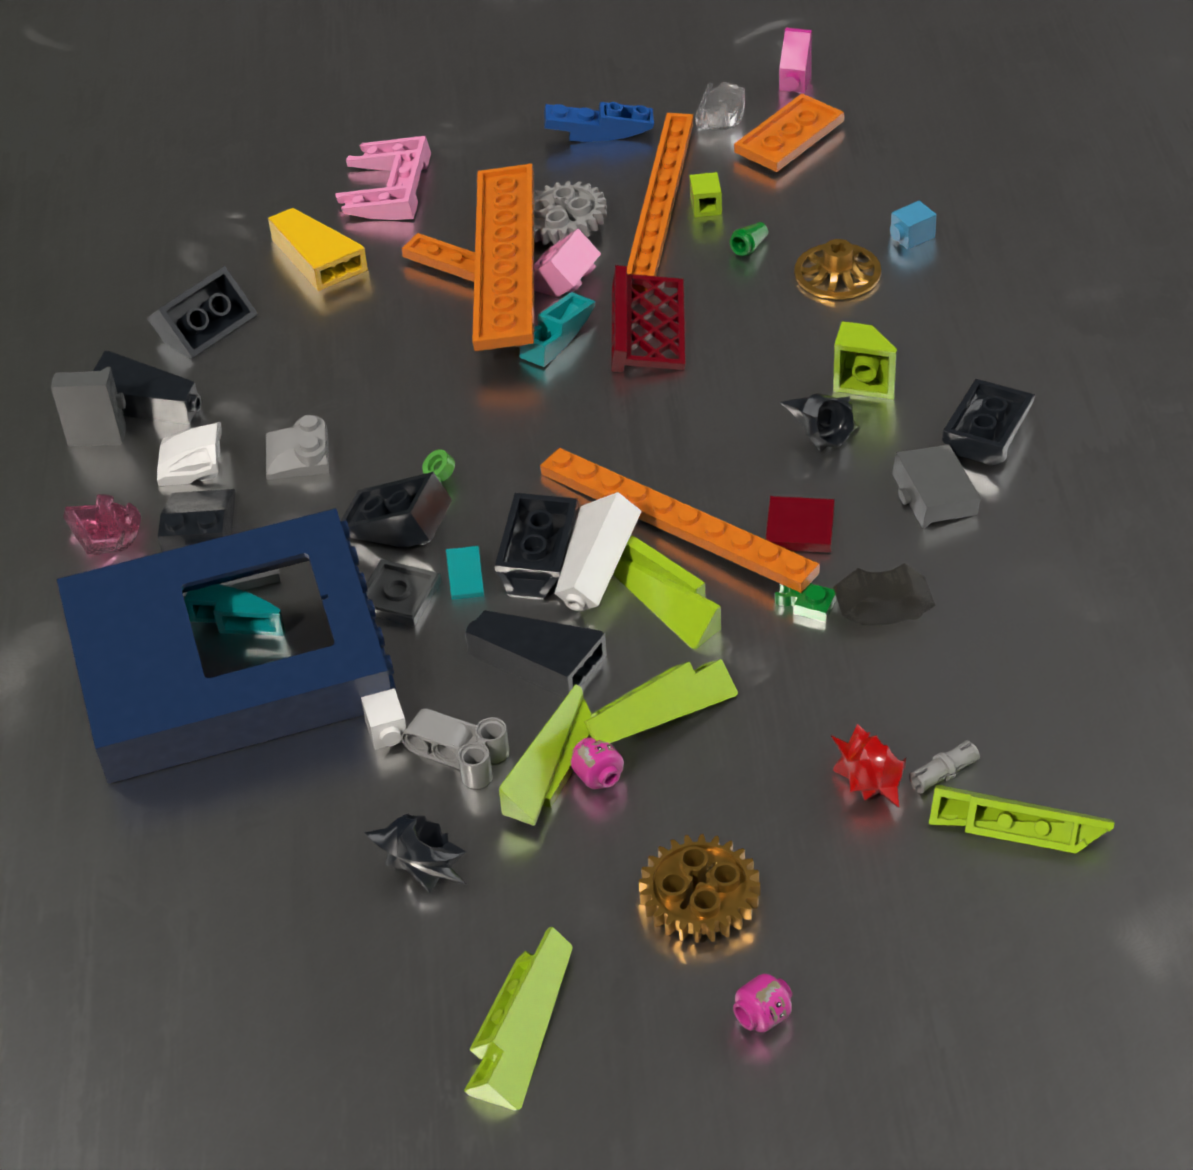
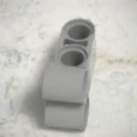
[401,709,510,789]

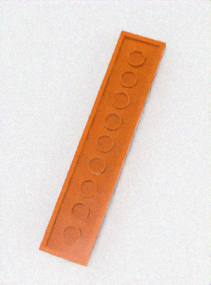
[472,163,534,351]

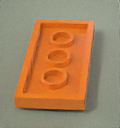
[734,94,844,172]

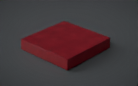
[766,496,835,553]

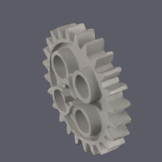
[534,181,608,245]

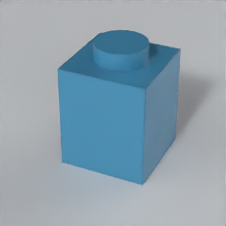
[890,200,937,250]

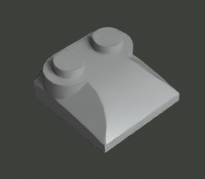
[266,415,329,480]

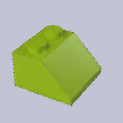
[833,321,897,400]

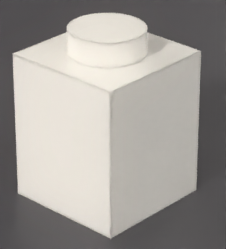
[361,688,407,750]

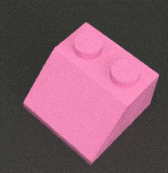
[534,228,601,297]

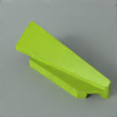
[613,535,721,649]
[499,684,592,825]
[464,927,573,1110]

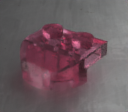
[63,494,141,555]

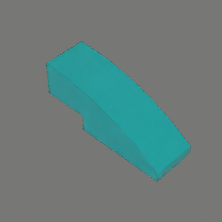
[519,292,596,367]
[184,584,285,636]

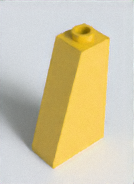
[268,208,368,291]

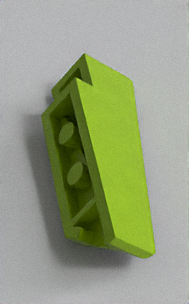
[584,659,738,743]
[929,785,1114,853]

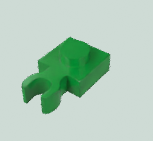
[775,583,837,622]

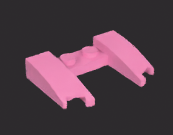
[335,136,431,220]

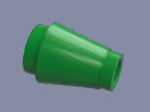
[730,222,768,256]

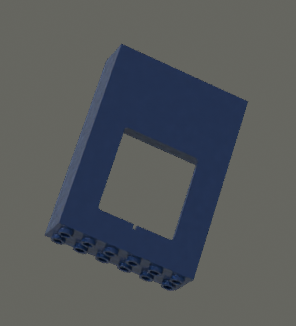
[57,508,397,784]

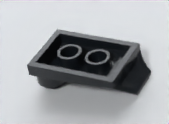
[942,379,1035,465]
[495,493,579,600]

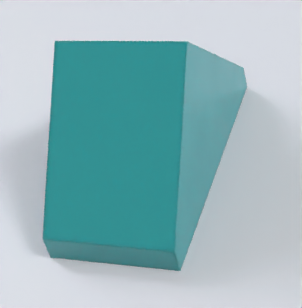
[446,546,484,600]

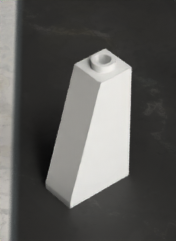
[555,492,641,612]

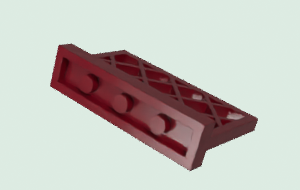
[611,265,685,372]

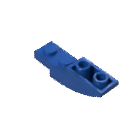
[544,102,654,142]

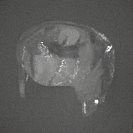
[695,82,745,130]

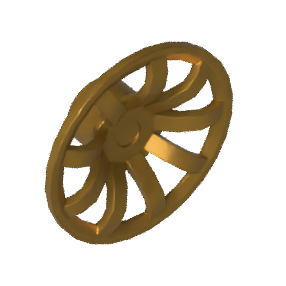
[794,239,881,299]

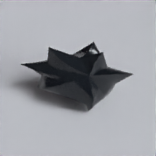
[780,393,859,452]
[365,813,467,893]

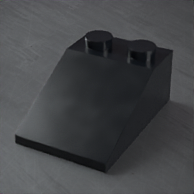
[341,472,452,547]
[158,489,236,552]

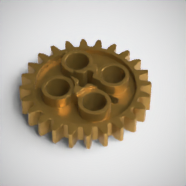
[639,834,760,943]

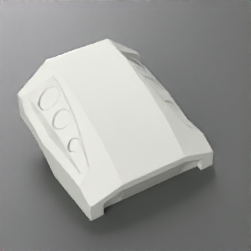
[157,422,222,486]

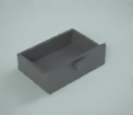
[51,367,127,447]
[892,444,981,528]

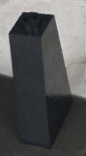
[93,351,201,424]
[465,610,607,698]

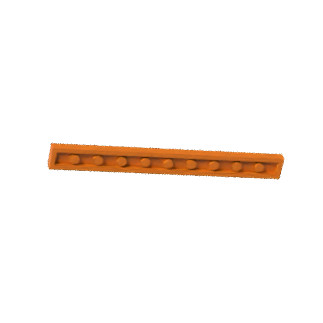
[627,113,694,292]
[540,448,820,593]

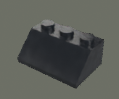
[147,266,258,359]

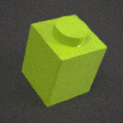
[690,172,722,218]

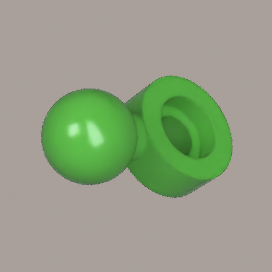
[422,449,455,482]

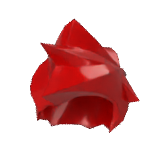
[831,724,906,808]

